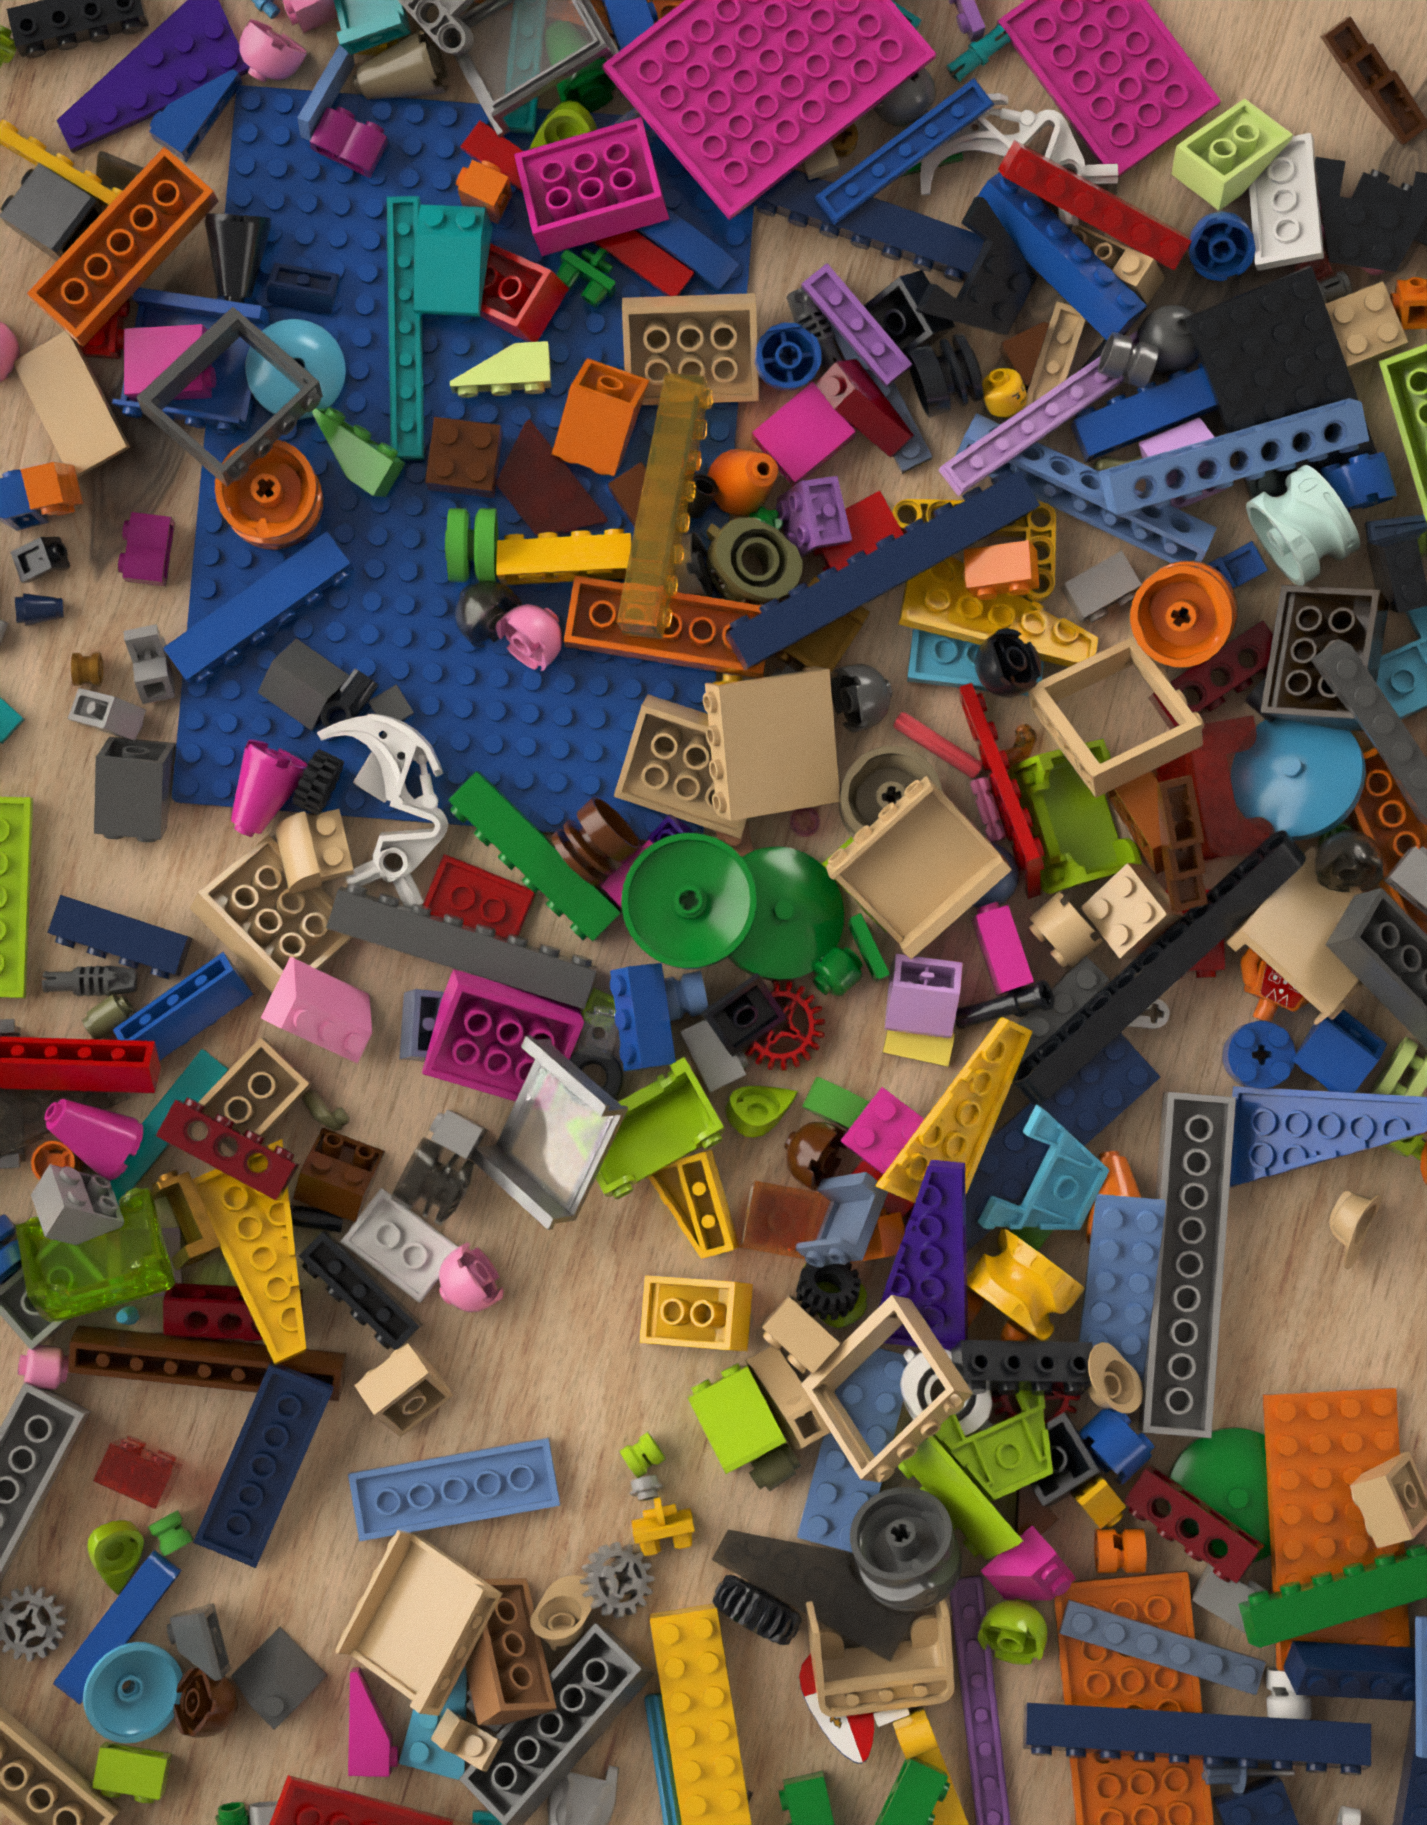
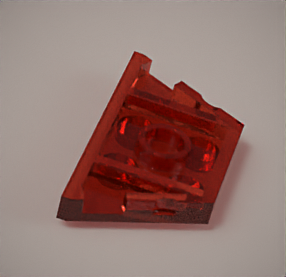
[496,419,608,537]

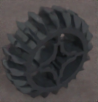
[712,1575,802,1645]

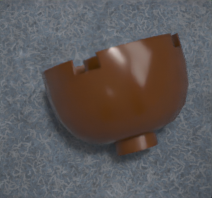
[784,1122,846,1191]
[174,1668,238,1738]

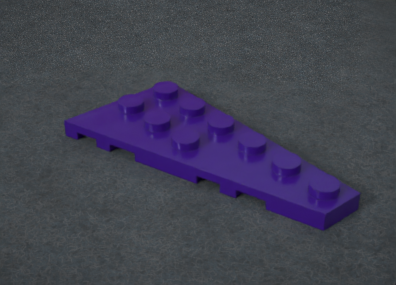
[56,0,250,153]
[878,1160,968,1351]

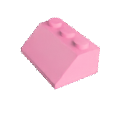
[261,957,372,1064]

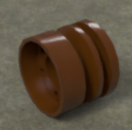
[551,796,641,887]

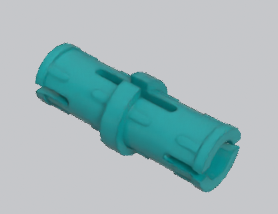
[946,24,1011,83]

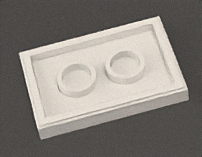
[340,1188,458,1303]

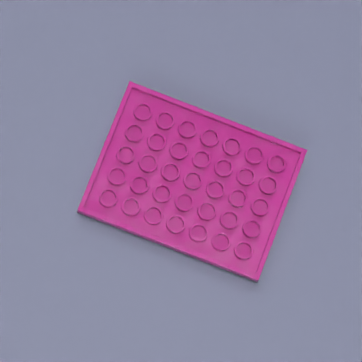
[602,0,936,221]

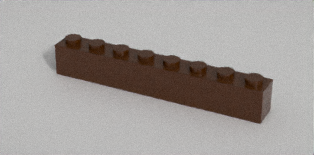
[68,1325,347,1401]

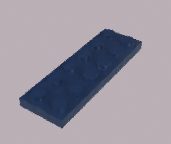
[193,1360,334,1568]

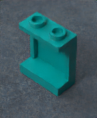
[334,0,412,55]

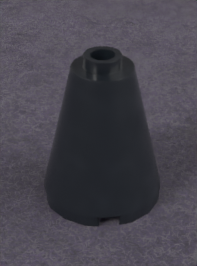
[204,213,271,303]

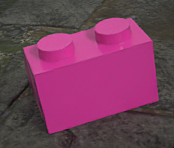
[980,1526,1076,1601]

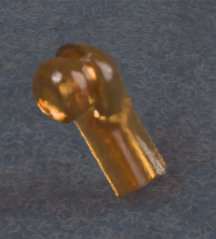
[1004,724,1037,765]

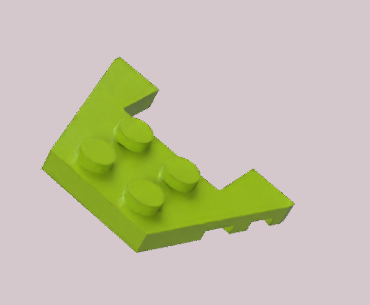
[933,1390,1053,1501]

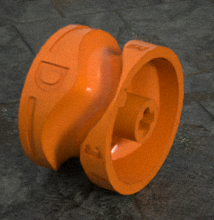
[215,439,324,550]
[1130,561,1238,667]

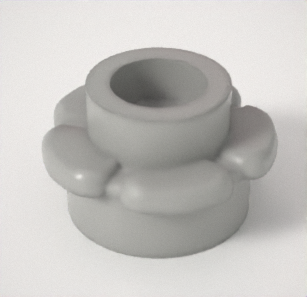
[630,1475,663,1501]

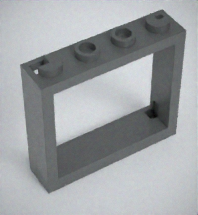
[136,307,323,487]

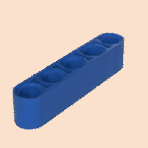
[53,1550,182,1705]

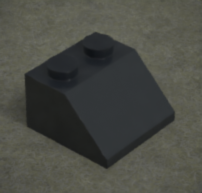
[864,270,956,357]

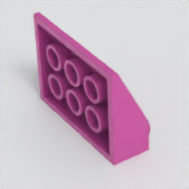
[514,117,669,256]
[422,969,584,1111]

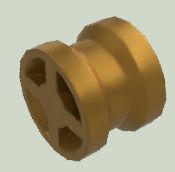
[831,123,858,158]
[71,652,103,686]

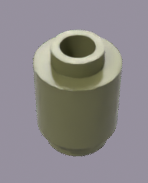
[82,994,134,1040]
[749,1443,801,1492]

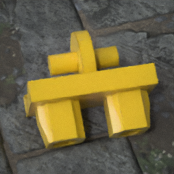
[631,1497,695,1556]

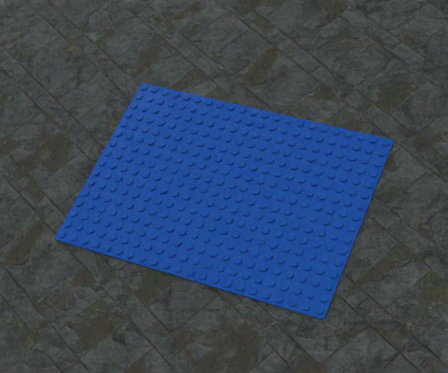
[172,85,754,840]

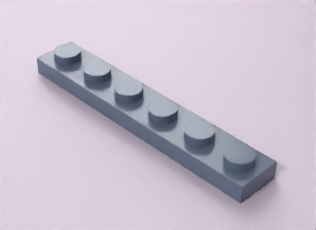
[822,312,932,474]
[1059,1599,1266,1695]

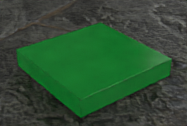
[847,913,890,982]

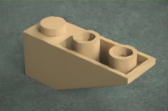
[1071,225,1165,305]
[745,1346,831,1451]

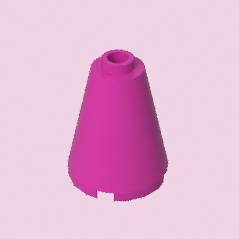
[231,739,308,837]
[44,1099,144,1181]

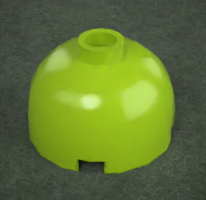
[977,1599,1048,1665]

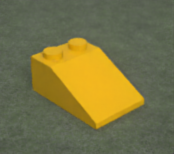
[639,1275,753,1352]

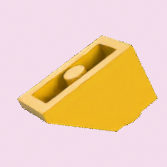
[1071,1475,1126,1529]

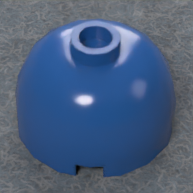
[1188,211,1256,281]
[755,322,821,391]

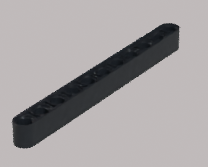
[1012,830,1306,1105]

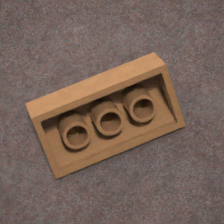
[465,1578,557,1725]

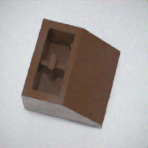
[293,1127,385,1223]

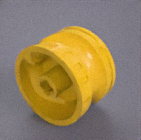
[967,1228,1085,1341]

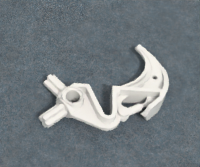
[920,93,1118,227]
[317,714,448,908]

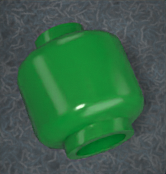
[813,947,863,996]

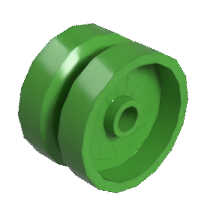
[445,508,499,583]

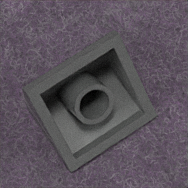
[258,638,349,731]

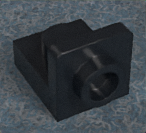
[10,537,70,583]

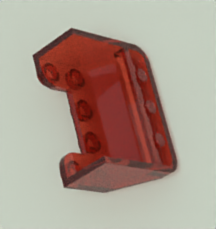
[1155,715,1275,864]

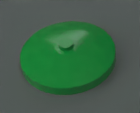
[621,833,758,969]
[728,846,844,981]
[1166,1427,1271,1562]

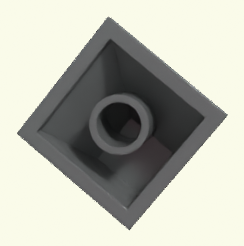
[167,1603,231,1681]
[231,1627,327,1730]

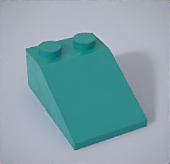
[413,204,493,316]

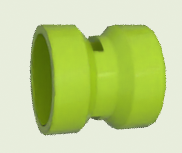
[619,1431,666,1478]

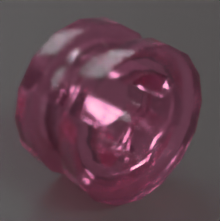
[790,807,820,837]

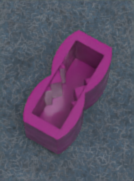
[309,107,388,178]
[118,512,175,587]

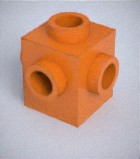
[1390,277,1427,330]

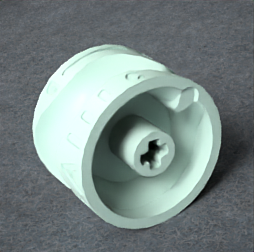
[1246,465,1360,586]

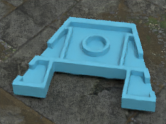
[1377,606,1427,720]
[978,1105,1110,1230]

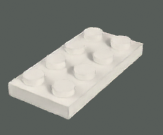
[1249,133,1324,271]

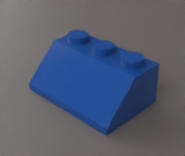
[610,963,676,1071]

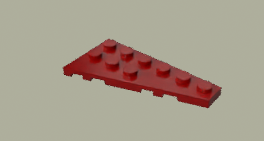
[959,683,1044,899]

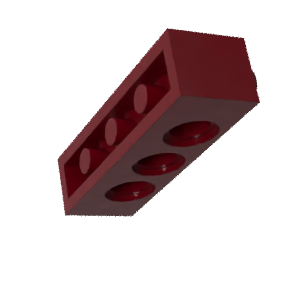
[1148,620,1273,730]
[156,1097,299,1200]
[163,1283,303,1342]
[1123,1465,1265,1584]

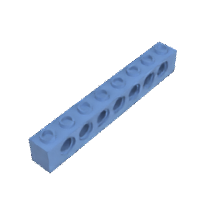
[1099,398,1369,517]
[955,413,1217,563]

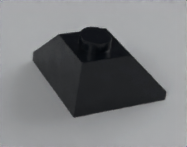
[1030,1412,1101,1507]

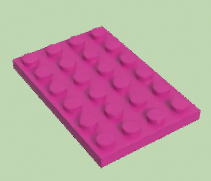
[997,0,1221,178]

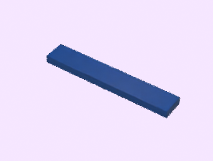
[815,78,994,225]

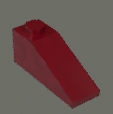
[815,358,915,457]

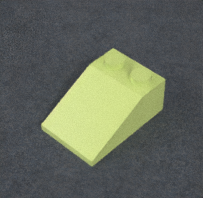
[1171,99,1293,211]

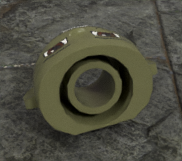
[706,517,803,606]

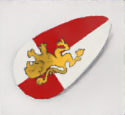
[799,1647,874,1764]

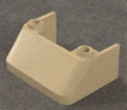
[806,1598,955,1717]

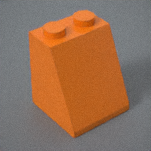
[552,358,650,476]

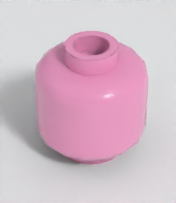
[18,1345,69,1390]

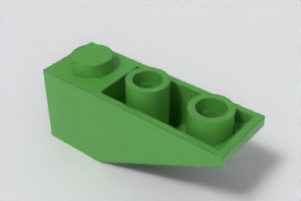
[312,407,405,497]

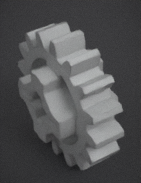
[580,1542,654,1618]
[0,1585,68,1661]

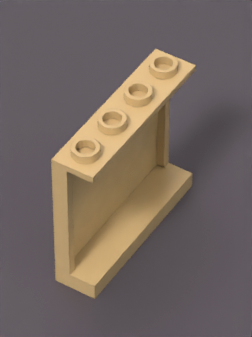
[703,666,840,821]
[826,776,1012,959]
[1226,846,1363,1025]
[335,1530,502,1716]

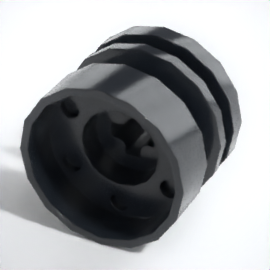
[907,333,984,418]

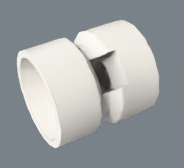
[1265,1666,1312,1720]

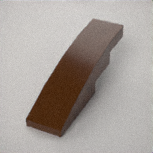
[1320,16,1427,145]
[1157,775,1208,912]

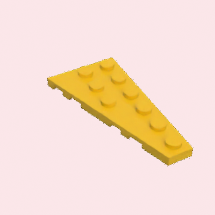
[898,556,1098,667]
[875,1017,1033,1203]
[192,1139,306,1365]

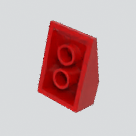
[480,243,569,342]

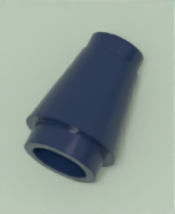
[15,593,64,626]

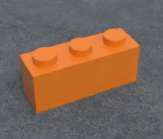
[21,462,83,516]

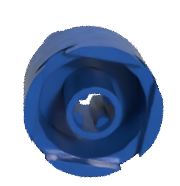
[1320,452,1397,513]
[1222,1021,1296,1089]
[1078,1408,1155,1485]

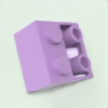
[1139,417,1226,509]
[884,954,963,1038]

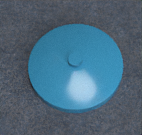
[1230,718,1366,841]

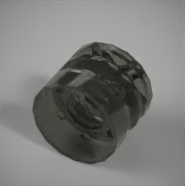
[391,1137,475,1226]

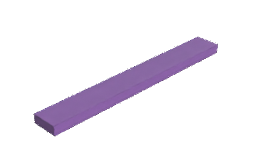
[949,1575,1011,1825]

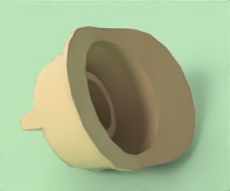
[1330,1191,1382,1269]
[1087,1342,1143,1414]
[530,1575,594,1651]

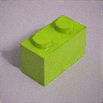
[92,1741,172,1804]

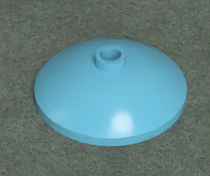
[245,319,346,420]
[83,1642,183,1743]

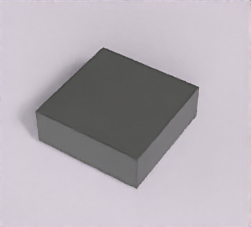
[368,684,414,721]

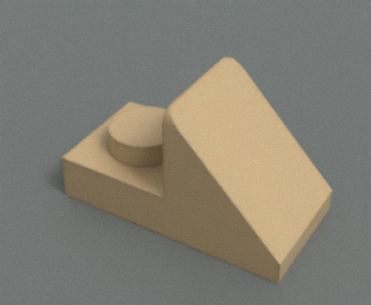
[431,1708,503,1772]

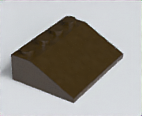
[1260,585,1389,731]

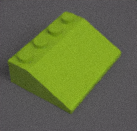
[897,1436,1023,1560]

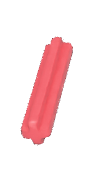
[893,712,983,778]

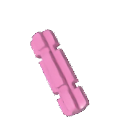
[970,777,1006,842]

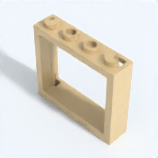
[1028,636,1204,798]
[801,1295,973,1482]

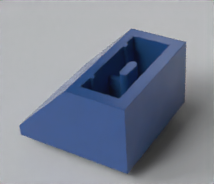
[0,470,49,531]
[1292,1009,1387,1093]

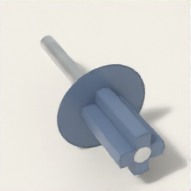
[1202,1762,1295,1794]

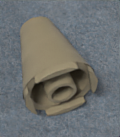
[353,28,449,100]

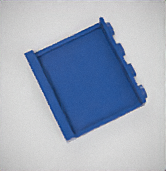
[112,287,271,434]

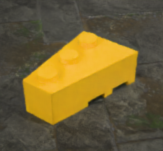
[647,1150,740,1259]

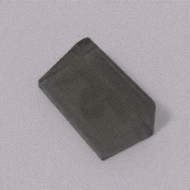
[96,151,143,191]

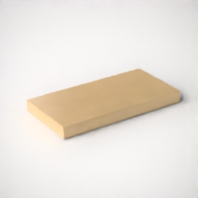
[14,331,131,478]

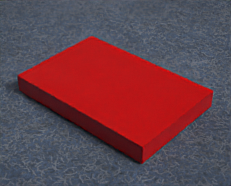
[422,854,537,939]

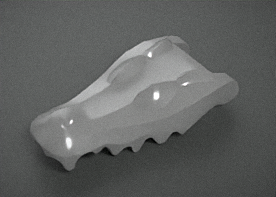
[547,1765,619,1825]

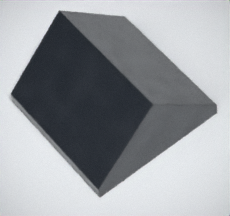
[701,973,787,1057]

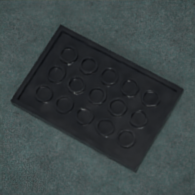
[1185,266,1377,499]

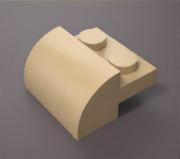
[275,809,354,894]

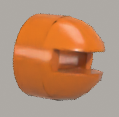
[1000,1320,1030,1341]

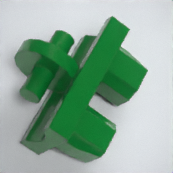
[557,247,617,308]

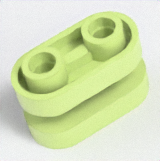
[1371,1037,1427,1097]

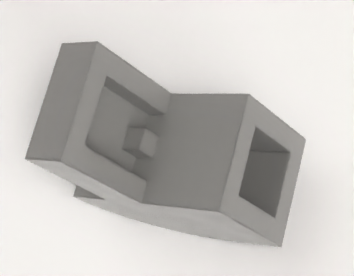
[124,624,175,704]

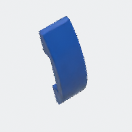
[634,208,739,292]

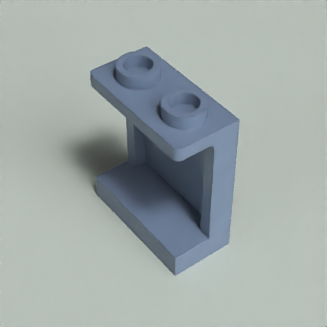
[795,1172,888,1267]

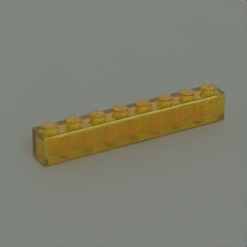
[617,373,713,639]

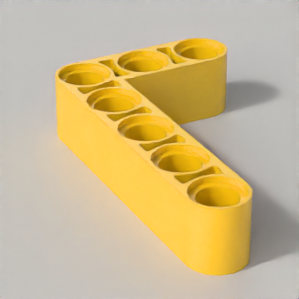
[893,499,1056,603]
[893,1707,969,1825]

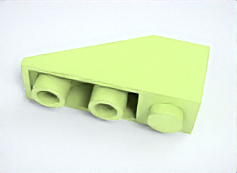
[450,341,552,398]

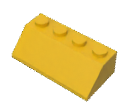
[496,529,634,586]

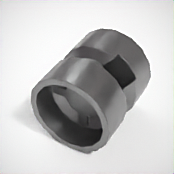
[1098,332,1158,388]

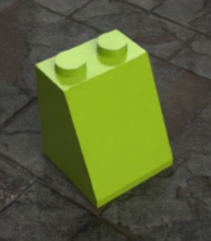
[688,1363,787,1474]

